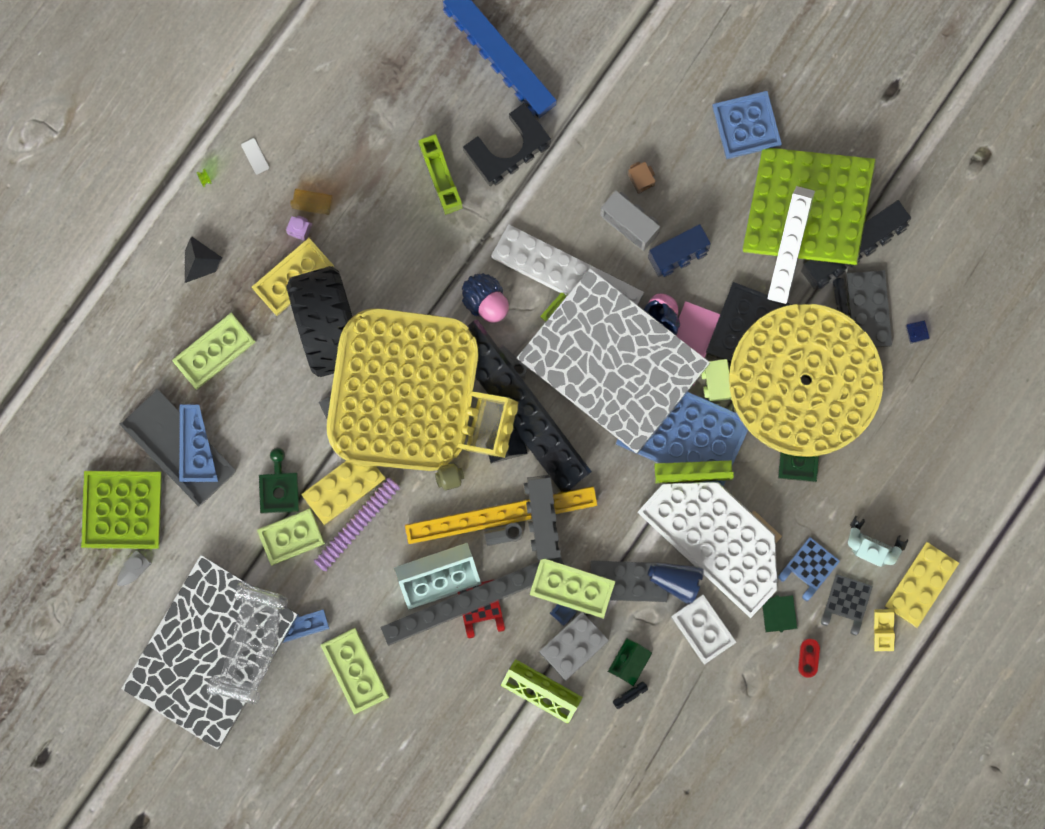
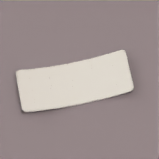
[241,138,269,175]

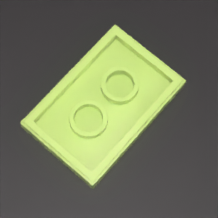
[257,508,325,566]

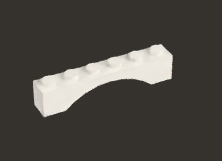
[768,186,815,304]

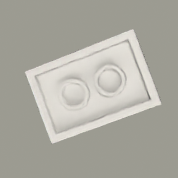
[671,595,736,665]

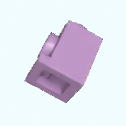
[286,216,312,241]

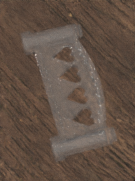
[207,581,288,705]

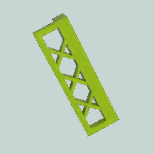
[654,460,734,484]
[501,659,583,723]

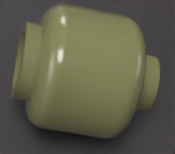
[435,463,464,491]

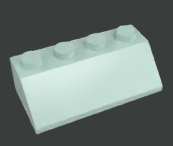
[394,543,481,610]

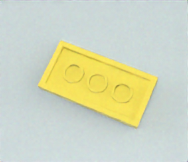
[252,238,334,316]
[301,461,386,526]
[884,542,959,628]

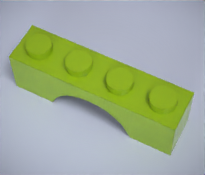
[418,134,463,215]

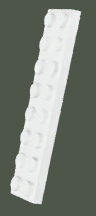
[491,224,644,306]

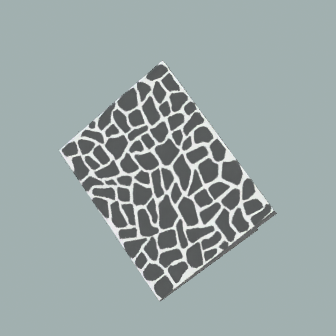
[121,555,299,750]

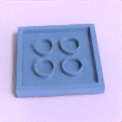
[712,91,782,160]

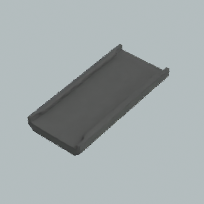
[119,389,236,507]

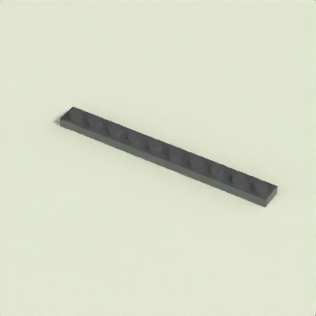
[381,557,564,646]

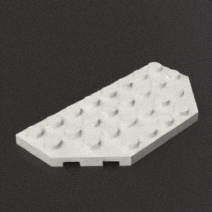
[637,482,778,618]

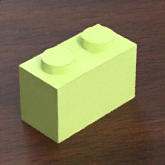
[701,359,731,402]

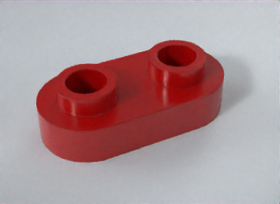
[798,639,820,678]

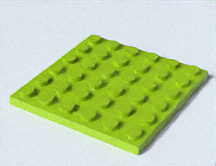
[743,148,876,265]

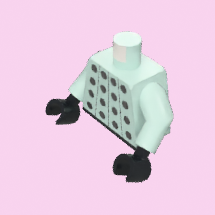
[848,516,908,567]

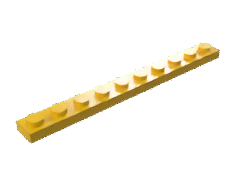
[405,486,598,544]

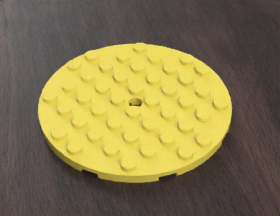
[729,304,883,457]

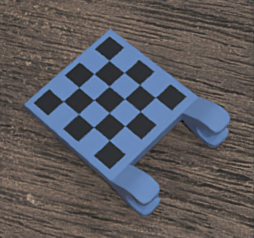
[778,537,840,601]

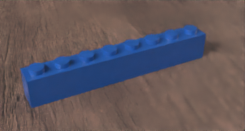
[443,0,557,119]

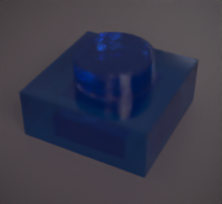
[906,320,930,344]

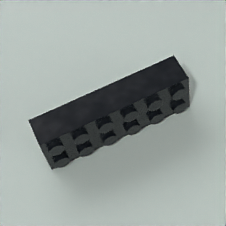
[801,200,912,289]

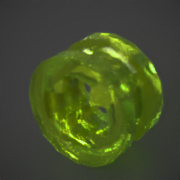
[196,168,212,187]

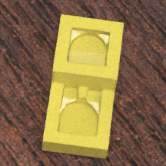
[874,609,895,651]

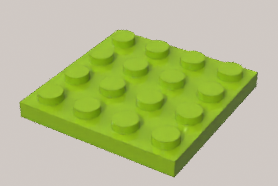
[81,471,162,549]

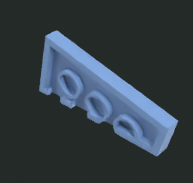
[179,405,218,482]

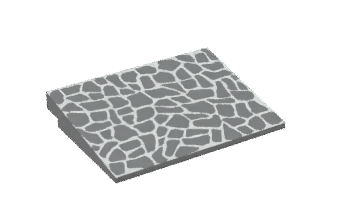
[517,269,710,453]

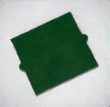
[762,595,797,633]

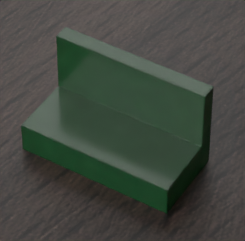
[607,638,652,687]

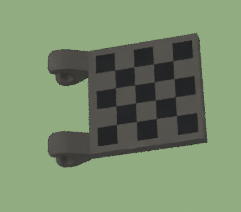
[821,574,873,636]

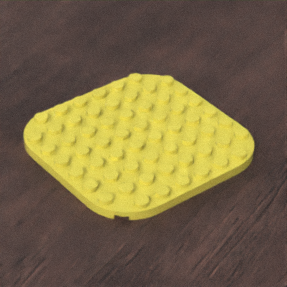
[327,308,478,471]

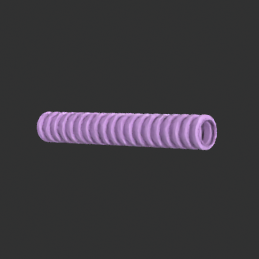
[314,478,400,572]

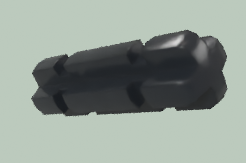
[833,278,849,315]
[613,681,648,709]

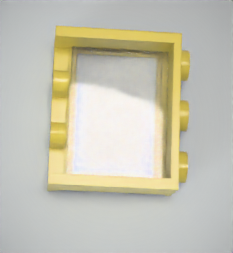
[457,391,519,458]

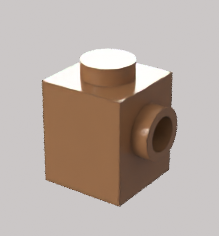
[628,162,656,194]

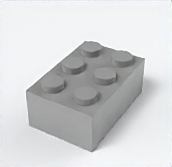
[600,191,660,251]
[539,612,609,681]

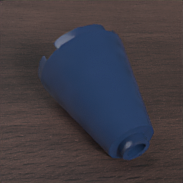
[647,562,704,605]

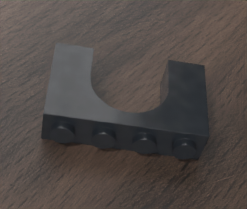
[463,103,551,186]

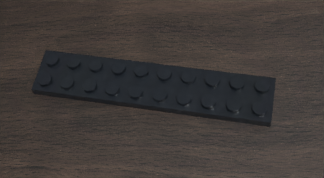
[467,319,592,492]

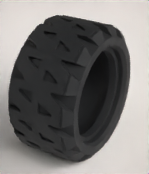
[286,266,353,377]

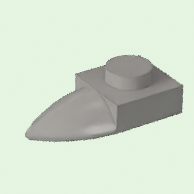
[117,550,151,586]

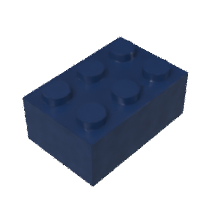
[648,224,711,277]

